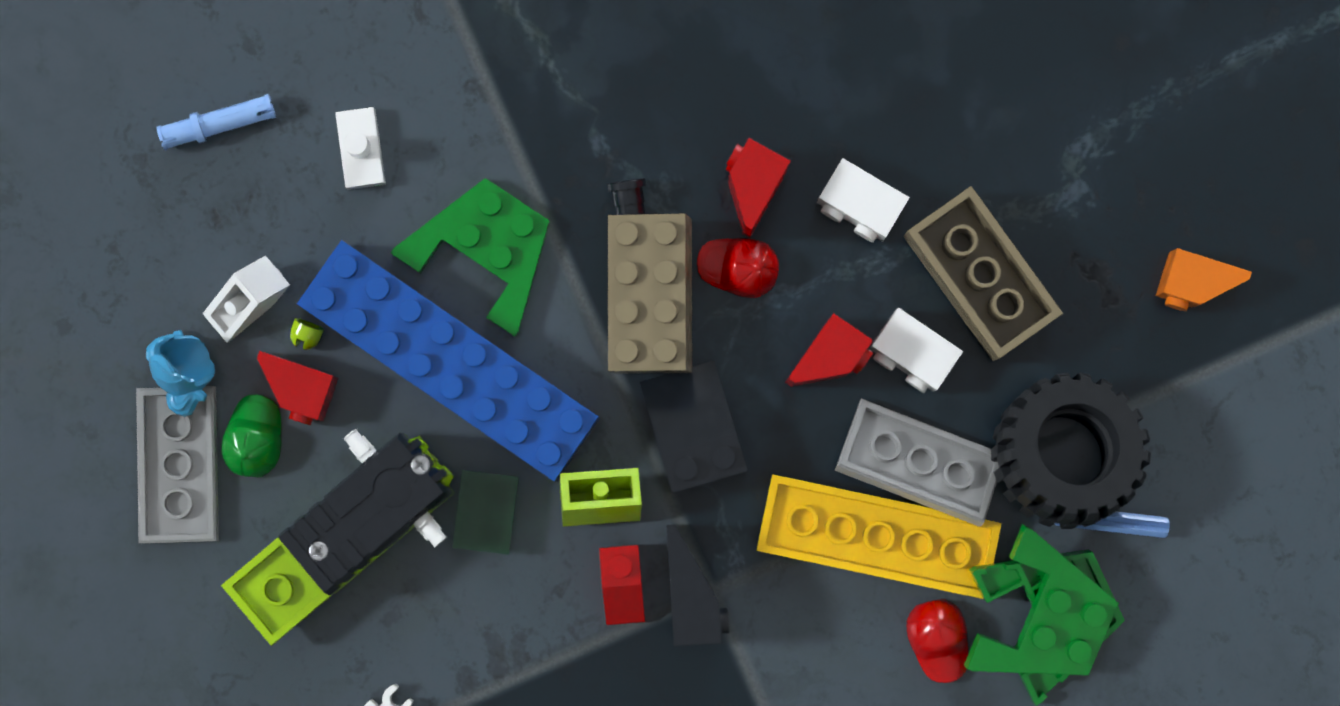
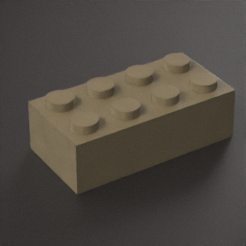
[903,186,1063,361]
[608,214,692,374]

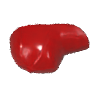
[697,238,779,298]
[906,598,968,683]

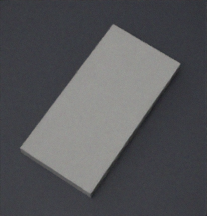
[136,386,219,543]
[835,398,999,527]

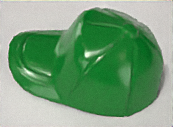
[221,394,281,478]

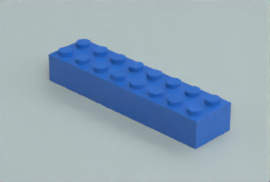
[297,240,600,482]

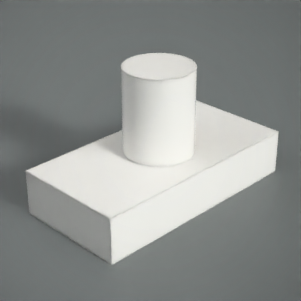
[335,107,386,190]

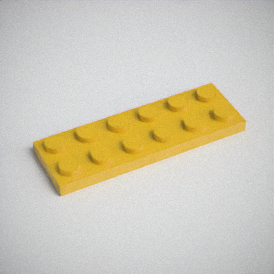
[756,474,1002,599]

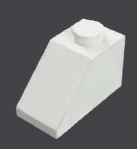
[203,256,290,343]

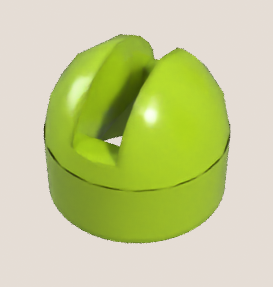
[290,318,324,350]

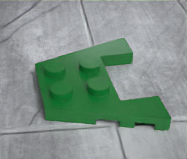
[391,178,550,337]
[964,524,1119,675]
[969,549,1125,706]

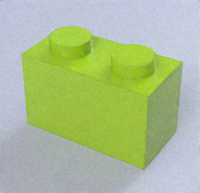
[560,468,642,527]

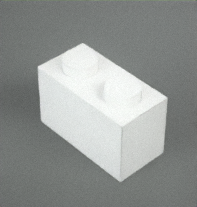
[817,158,910,242]
[869,307,963,393]

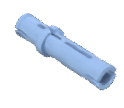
[157,94,276,150]

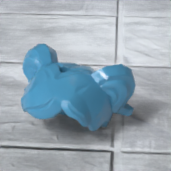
[146,330,215,417]

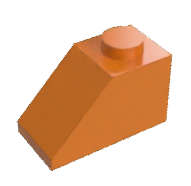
[1156,248,1252,311]

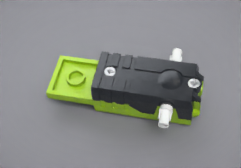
[221,429,455,646]

